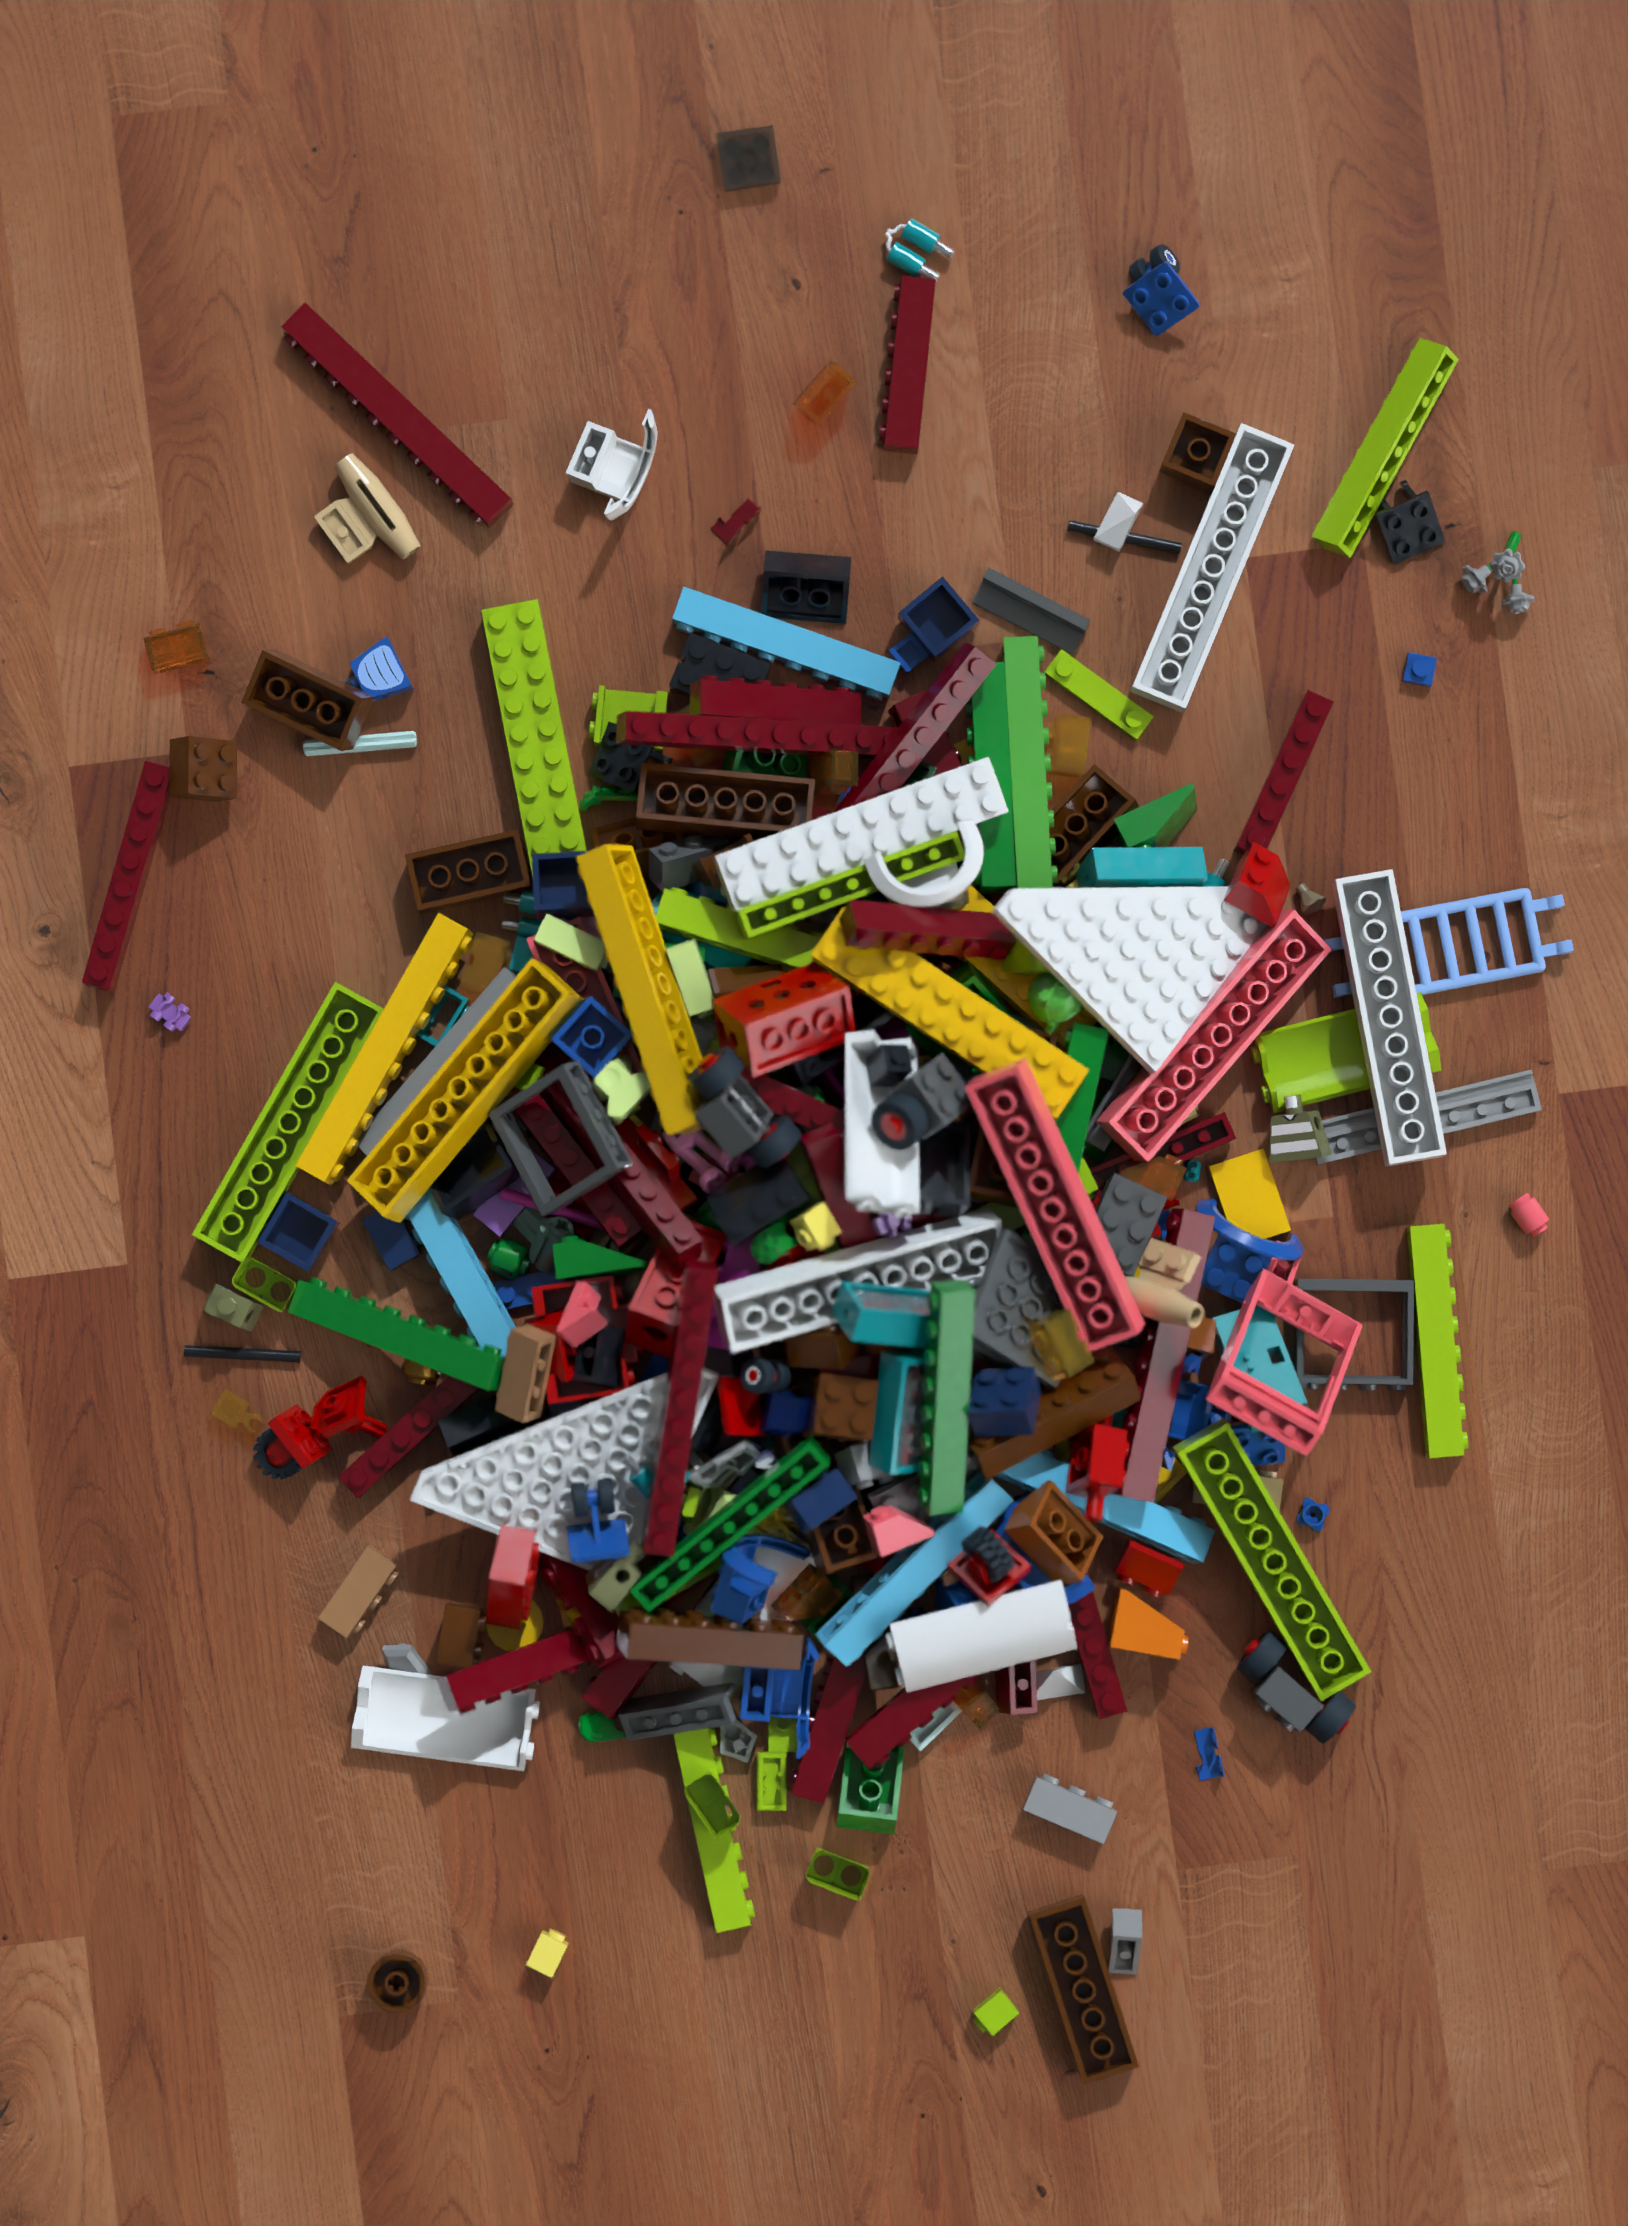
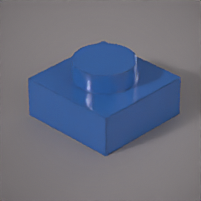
[889,633,929,674]
[1402,652,1437,687]

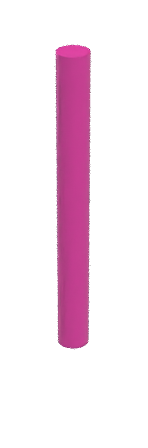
[500,1188,603,1230]

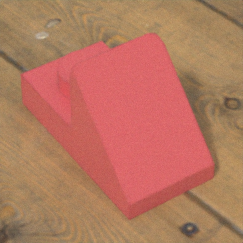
[556,1281,608,1347]

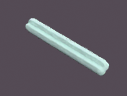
[303,731,417,756]

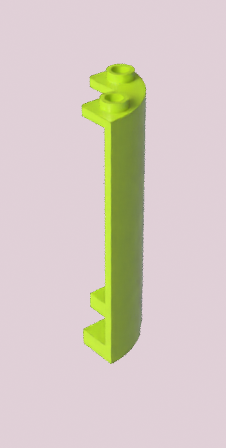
[1250,992,1441,1113]

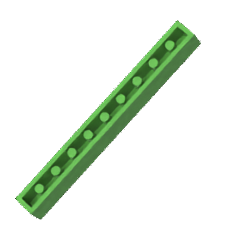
[1002,636,1057,889]

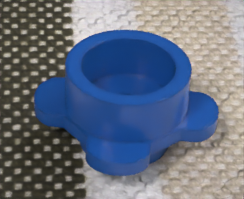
[1296,1498,1330,1531]

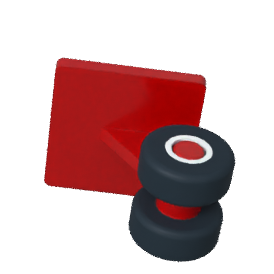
[717,1358,791,1437]

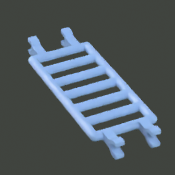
[1325,888,1574,998]

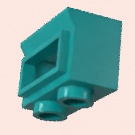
[416,985,471,1047]

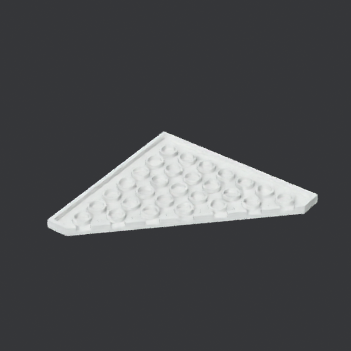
[992,886,1267,1073]
[410,1367,719,1570]

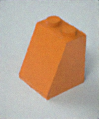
[1107,1587,1189,1660]

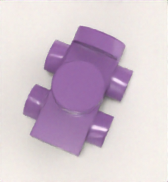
[149,992,192,1032]
[872,1212,913,1239]

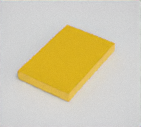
[1208,1148,1291,1239]

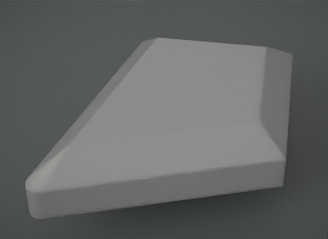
[382,1643,432,1675]
[720,1719,757,1763]

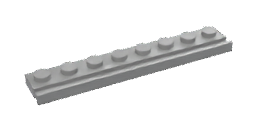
[1315,1069,1542,1165]

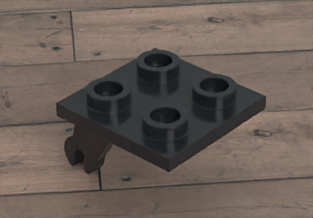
[1375,480,1446,565]
[588,721,673,793]

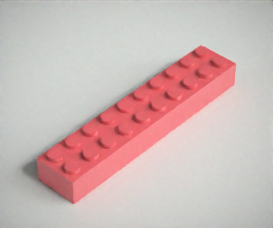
[1096,909,1332,1162]
[965,1057,1145,1354]

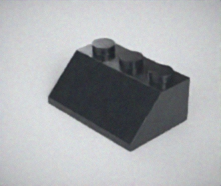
[761,550,851,624]
[706,1157,812,1246]

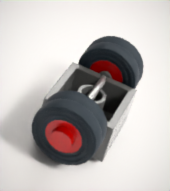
[688,1046,801,1168]
[871,1053,975,1150]
[1236,1630,1356,1744]

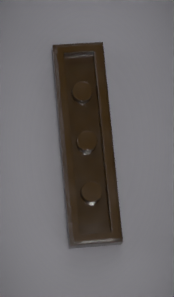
[851,1573,899,1692]

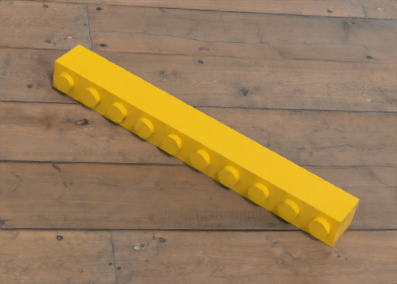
[295,913,474,1186]

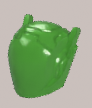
[1028,973,1084,1034]

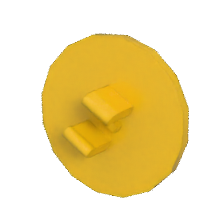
[486,1599,544,1651]

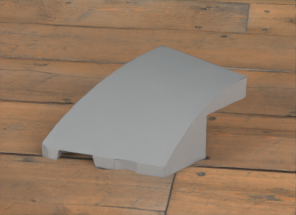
[688,1437,765,1490]

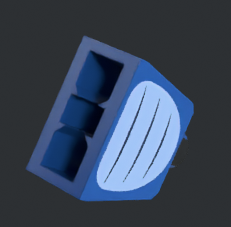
[343,637,413,702]

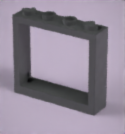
[488,1060,633,1216]
[1294,1278,1414,1391]

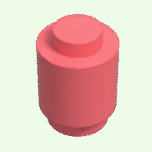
[1508,1193,1550,1237]

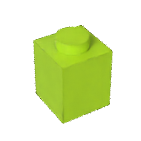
[973,1987,1019,2036]

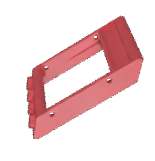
[1206,1268,1362,1456]

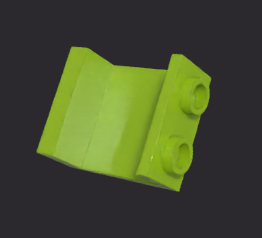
[589,685,669,753]

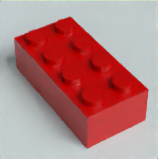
[486,1525,540,1630]

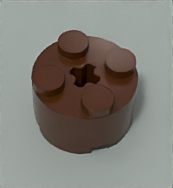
[367,1950,428,2014]

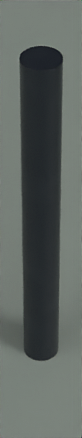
[1067,520,1182,554]
[184,1345,301,1363]

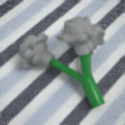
[1461,531,1534,614]

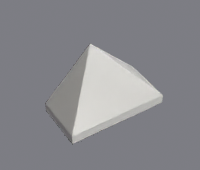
[1094,492,1144,552]
[1036,1664,1086,1700]

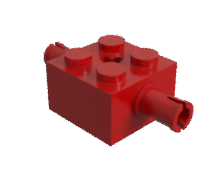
[1066,1414,1129,1522]

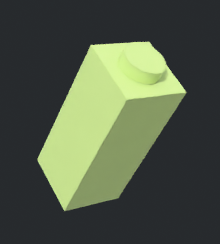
[534,913,609,973]
[666,938,716,1019]

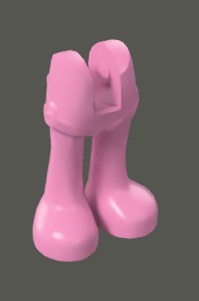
[661,1130,744,1194]

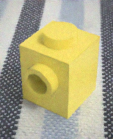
[789,1202,842,1251]

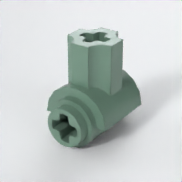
[513,1207,574,1273]

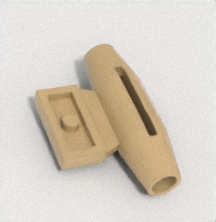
[314,453,421,564]
[1124,1238,1204,1327]

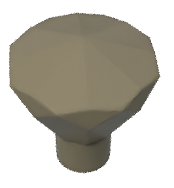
[1295,883,1326,916]

